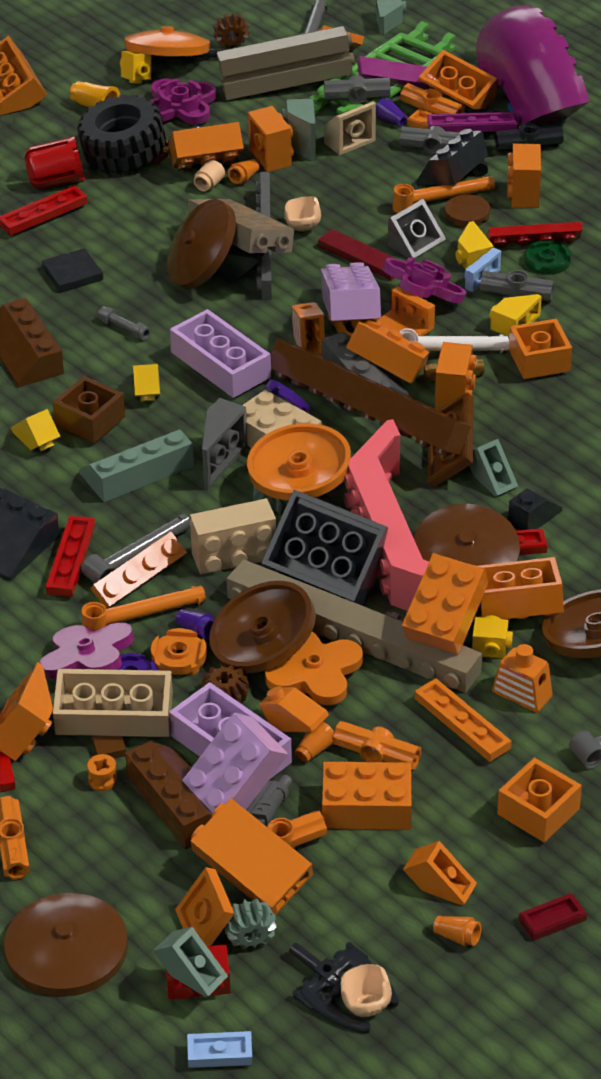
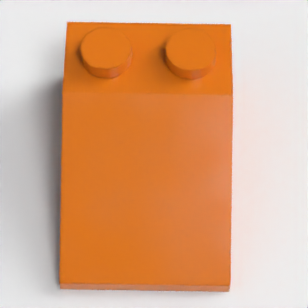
[0,662,53,761]

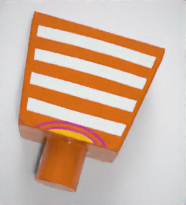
[292,302,325,356]
[492,644,552,713]

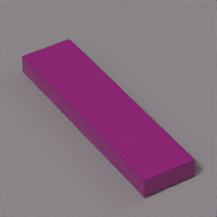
[357,56,435,89]
[427,112,517,132]

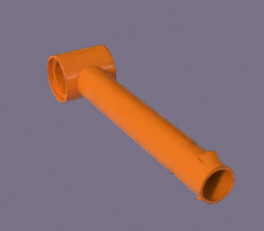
[392,176,495,213]
[81,586,206,631]

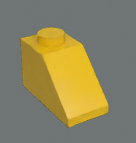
[456,221,494,269]
[489,294,542,337]
[133,364,160,402]
[10,409,60,451]

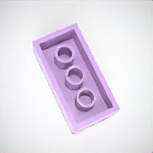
[170,309,271,398]
[169,682,292,780]

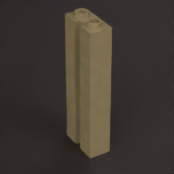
[217,26,355,100]
[187,199,294,253]

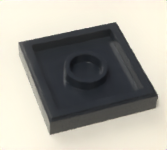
[42,248,103,292]

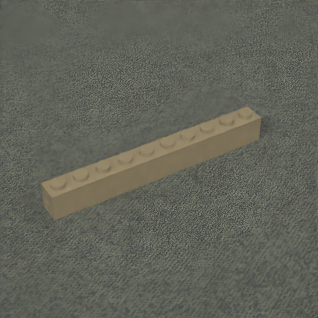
[227,559,482,693]

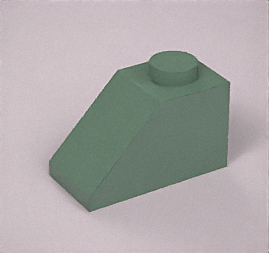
[376,0,406,35]
[469,439,518,496]
[153,927,228,997]

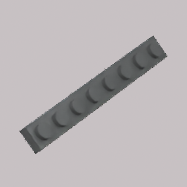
[256,172,272,300]

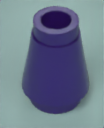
[376,98,407,127]
[176,610,215,640]

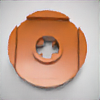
[151,628,207,676]

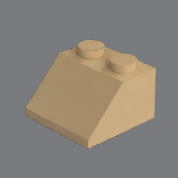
[324,102,376,155]

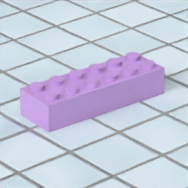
[321,263,381,321]

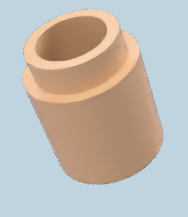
[194,160,225,192]

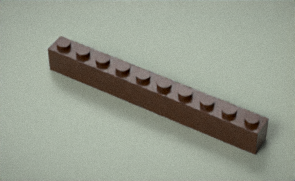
[271,339,471,456]

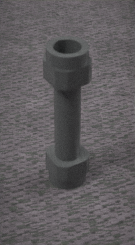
[97,306,151,341]

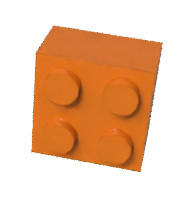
[248,106,294,172]
[507,144,541,208]
[509,319,572,379]
[435,342,477,411]
[497,757,582,843]

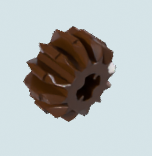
[213,12,249,49]
[201,664,249,703]

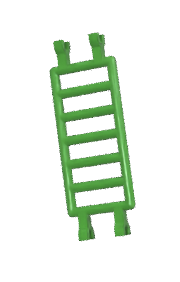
[310,21,455,115]

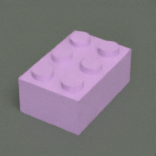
[182,713,289,813]

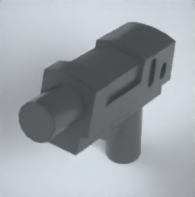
[246,775,292,827]

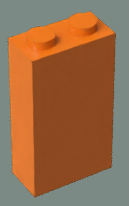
[191,798,313,916]

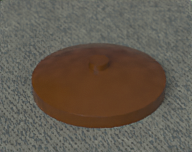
[167,199,236,289]
[414,504,520,566]
[210,581,316,673]
[542,589,601,658]
[4,893,128,997]

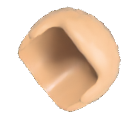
[284,196,321,232]
[341,964,392,1017]

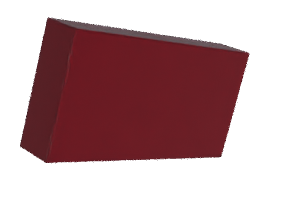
[518,893,587,941]

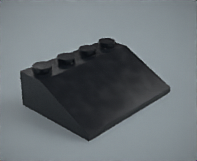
[0,487,60,581]
[262,490,388,607]

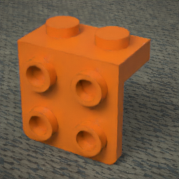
[378,286,435,336]

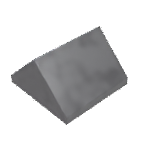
[388,199,446,258]

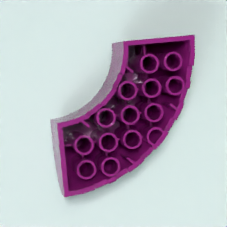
[476,5,590,127]

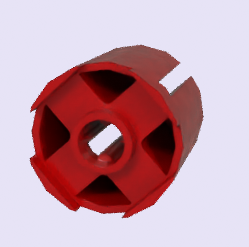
[24,137,85,190]

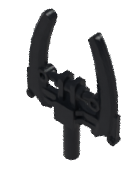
[289,942,399,1033]

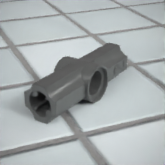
[324,75,391,104]
[400,126,459,155]
[480,270,554,302]

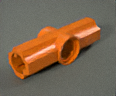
[400,83,465,114]
[333,721,421,770]
[0,796,30,880]
[267,811,328,850]

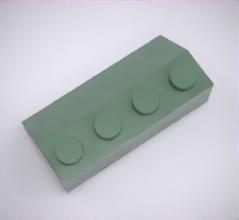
[79,429,194,502]

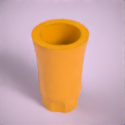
[70,81,120,108]

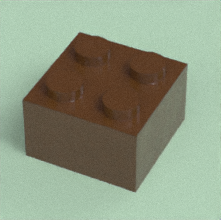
[53,376,125,443]

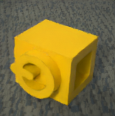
[120,51,151,84]
[472,615,513,659]

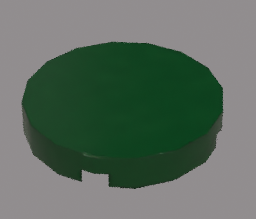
[524,240,571,275]

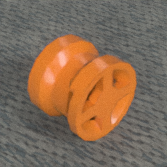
[87,754,117,791]

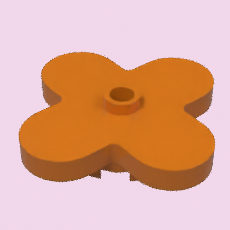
[265,632,363,705]

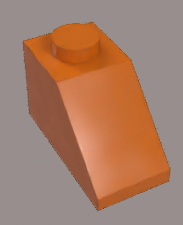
[259,686,329,732]
[403,841,477,905]

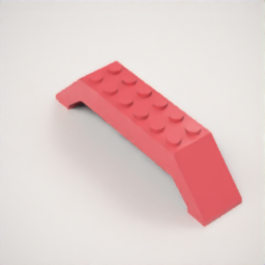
[344,419,429,611]

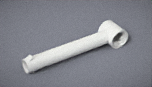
[400,328,509,353]

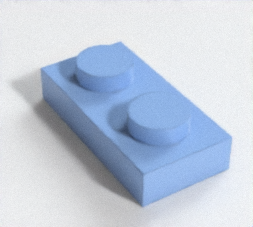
[464,248,501,292]
[187,1031,252,1068]

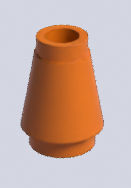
[228,159,259,185]
[295,722,335,763]
[433,916,481,947]

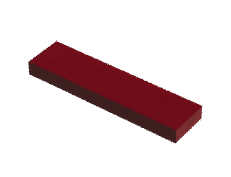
[318,229,396,280]

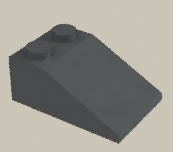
[202,398,248,490]

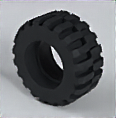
[77,95,166,173]

